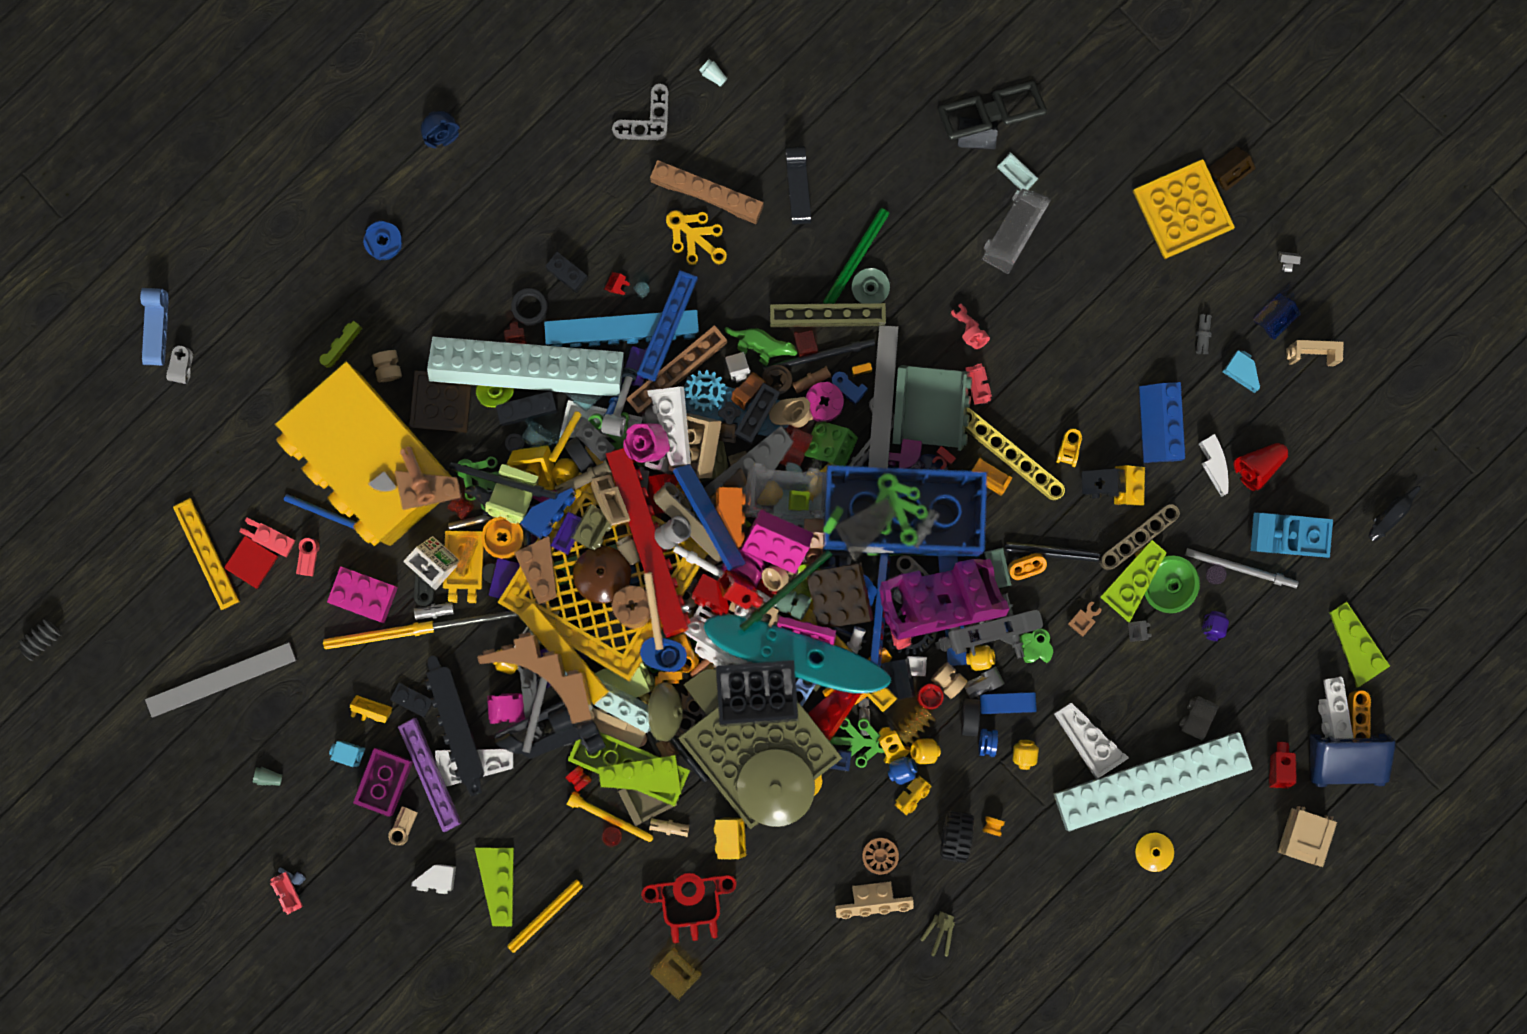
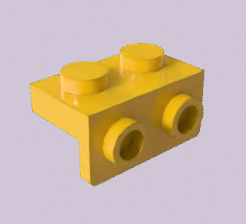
[1114,465,1145,506]

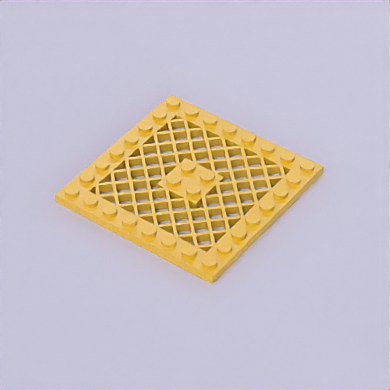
[498,472,709,682]

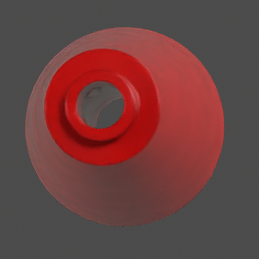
[1234,443,1288,491]

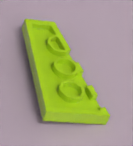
[1101,540,1167,623]
[1329,602,1390,687]
[598,755,682,794]

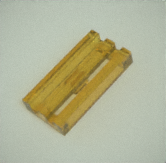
[455,537,478,577]

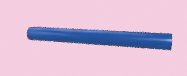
[284,494,357,529]

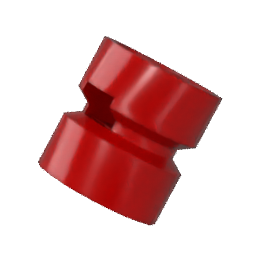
[917,684,943,709]

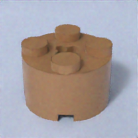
[612,586,651,629]

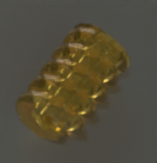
[893,706,936,747]

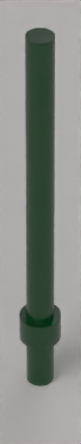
[739,549,832,632]

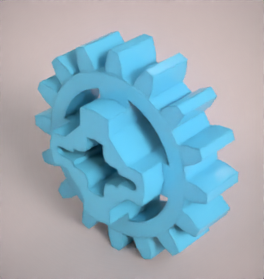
[684,370,726,412]

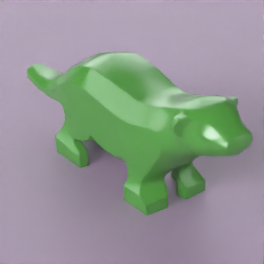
[724,327,797,366]

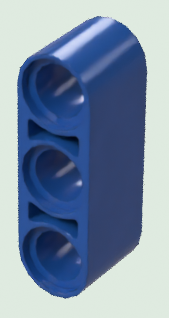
[980,693,1037,714]

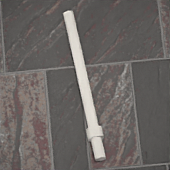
[673,545,777,608]

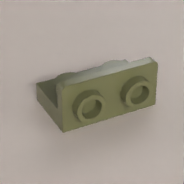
[570,504,612,550]

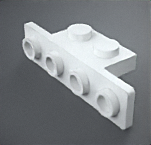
[683,617,752,666]
[1318,677,1353,739]

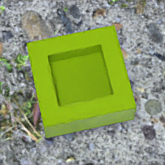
[788,490,810,512]

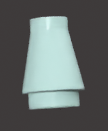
[699,59,728,87]

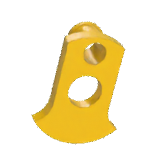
[878,727,910,763]

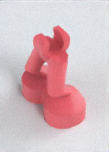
[951,304,990,349]

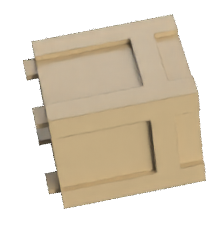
[1278,806,1337,867]

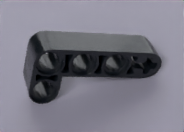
[786,146,811,225]

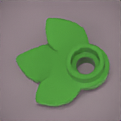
[1020,628,1053,663]

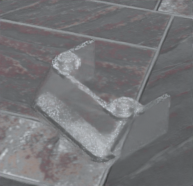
[982,188,1051,274]

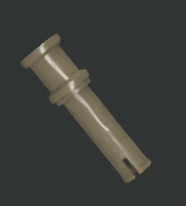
[554,459,612,494]

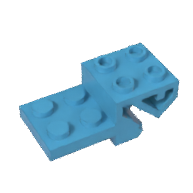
[1251,513,1333,558]

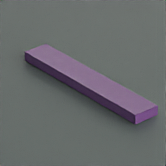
[398,718,462,832]

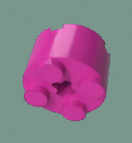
[806,382,844,423]
[623,423,670,463]
[487,693,525,724]

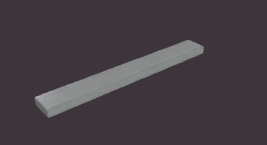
[869,325,898,468]
[145,643,297,717]

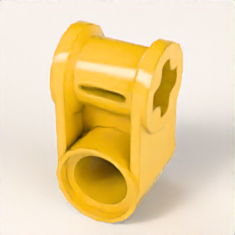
[1056,429,1082,467]

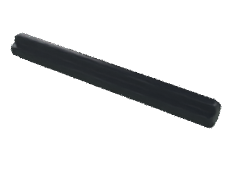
[1005,542,1100,562]

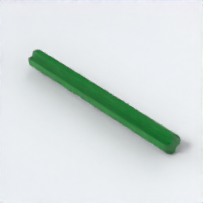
[823,208,889,304]

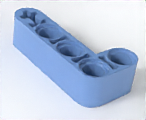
[141,288,169,366]

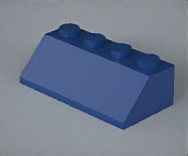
[1139,382,1185,463]

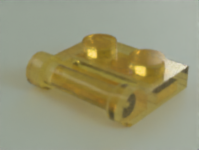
[650,948,702,1000]

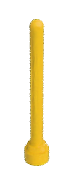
[567,791,653,842]

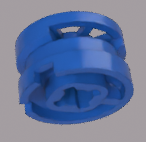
[979,729,998,757]

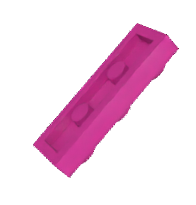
[777,617,836,645]

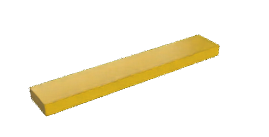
[173,498,240,610]
[519,603,609,705]

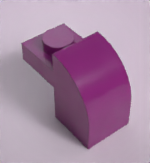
[888,439,922,469]

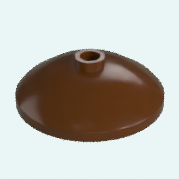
[573,546,631,604]

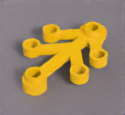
[666,211,727,265]

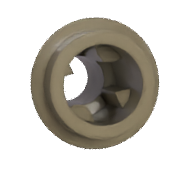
[616,535,641,565]

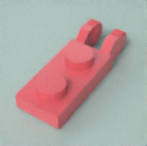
[239,518,296,557]

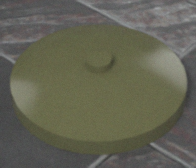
[737,748,815,827]

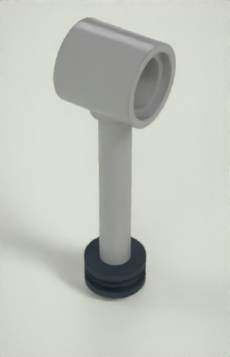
[601,367,638,437]

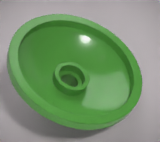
[1145,556,1200,613]

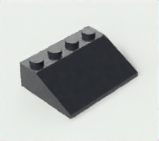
[716,660,799,727]

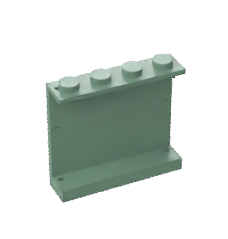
[892,365,972,451]

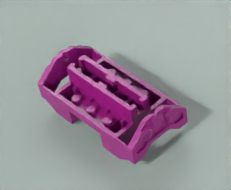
[879,559,1009,640]

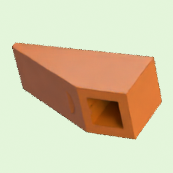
[716,487,745,548]

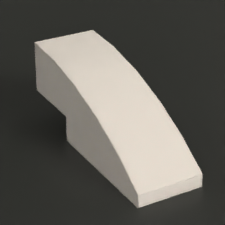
[1199,434,1228,497]

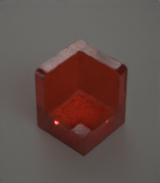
[794,331,818,357]

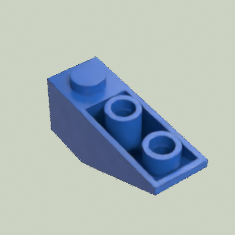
[520,488,576,540]

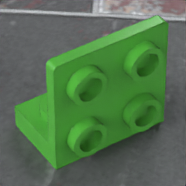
[803,421,858,466]

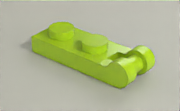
[320,321,363,368]

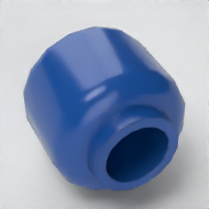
[888,756,918,785]

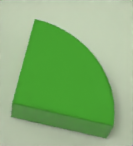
[823,506,843,534]

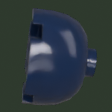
[420,111,460,148]

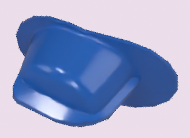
[640,637,687,672]

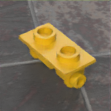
[895,776,931,816]

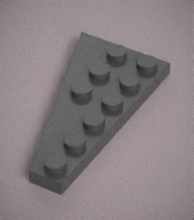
[704,426,794,515]

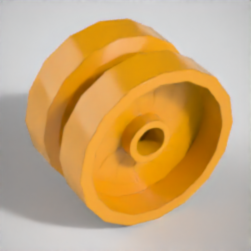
[481,516,524,560]

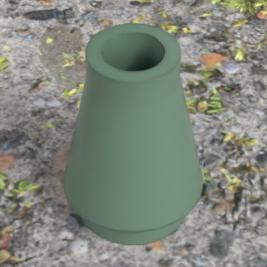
[253,766,282,786]

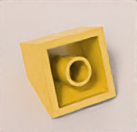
[507,445,555,490]

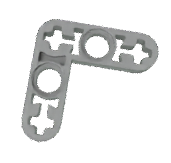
[612,84,669,140]

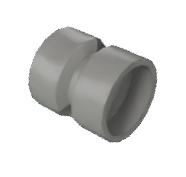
[655,516,691,550]

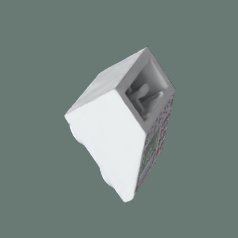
[403,536,461,590]

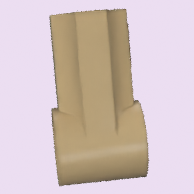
[388,806,418,845]

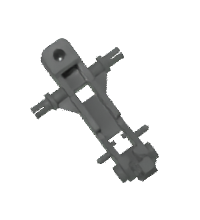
[935,593,1043,659]
[518,665,576,746]

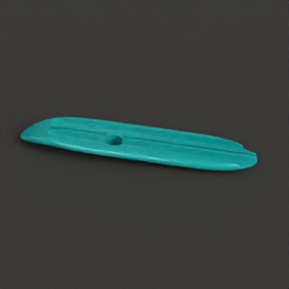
[704,614,891,693]

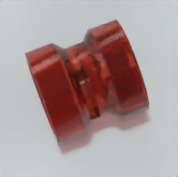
[447,495,474,520]
[602,827,622,847]

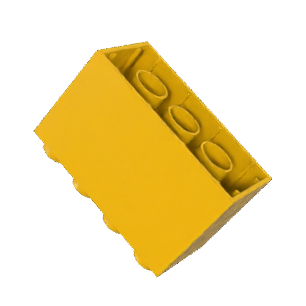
[276,362,452,546]

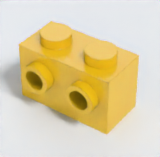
[714,817,746,859]

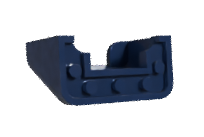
[1310,733,1395,787]

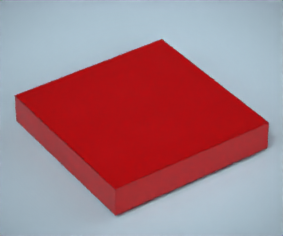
[224,536,278,589]

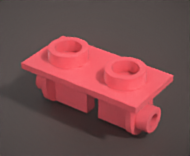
[965,363,992,405]
[270,872,303,914]

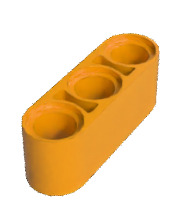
[1348,690,1371,738]

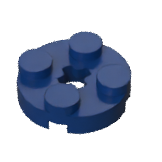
[363,221,402,260]

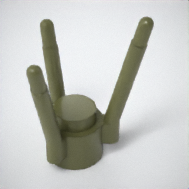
[920,911,955,956]

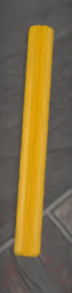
[508,880,583,953]

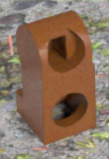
[731,372,766,411]

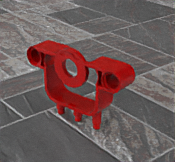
[642,873,737,943]

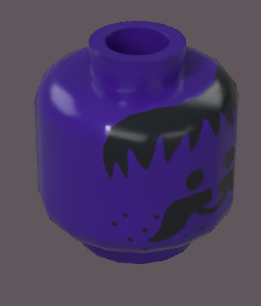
[1202,611,1229,641]

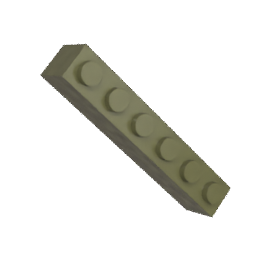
[770,303,886,327]

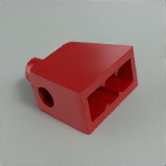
[717,569,763,609]
[1269,742,1296,789]

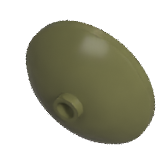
[648,682,683,741]

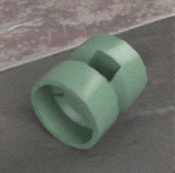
[776,590,811,620]

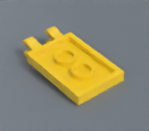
[443,531,484,603]

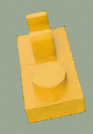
[350,695,393,723]

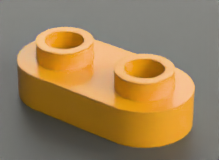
[1008,553,1047,580]

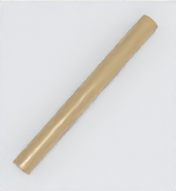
[644,572,663,650]

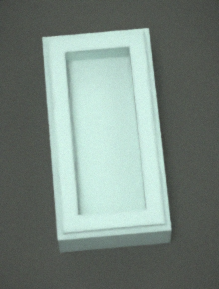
[997,153,1038,193]

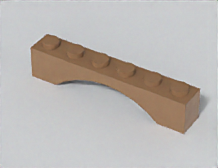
[650,160,763,224]

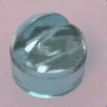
[633,282,650,299]

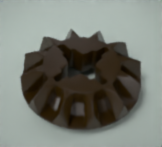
[762,364,792,394]

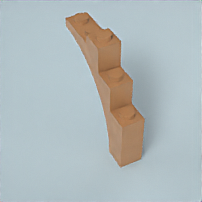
[478,632,595,723]

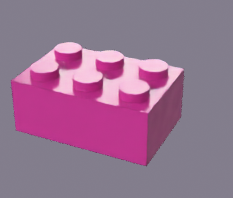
[742,509,814,574]
[327,566,398,623]

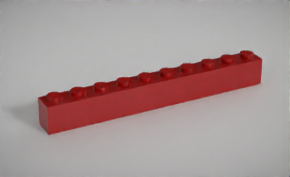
[606,448,691,638]

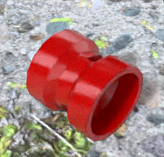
[565,766,592,792]

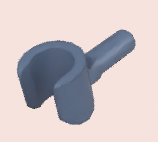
[278,867,306,885]

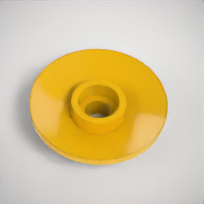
[1135,833,1174,872]

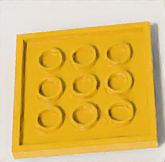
[1133,159,1235,259]

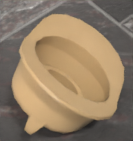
[769,397,813,428]

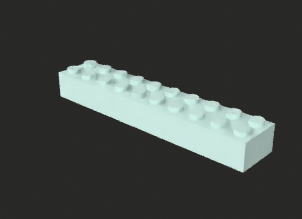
[427,337,624,396]
[1053,732,1252,831]

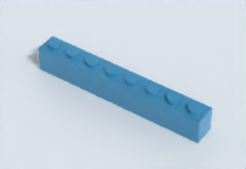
[544,310,699,348]

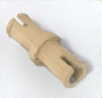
[649,818,690,837]

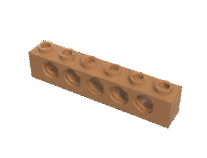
[626,325,727,416]

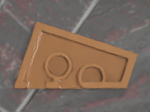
[395,471,462,510]
[514,536,557,605]

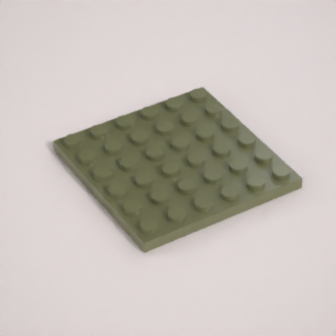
[679,700,842,829]

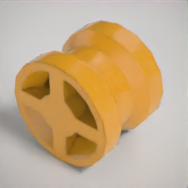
[982,816,1005,836]

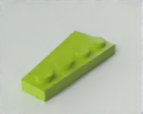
[475,847,514,926]

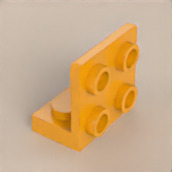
[655,672,683,687]

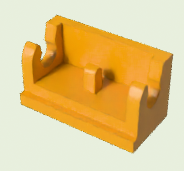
[971,458,1012,496]

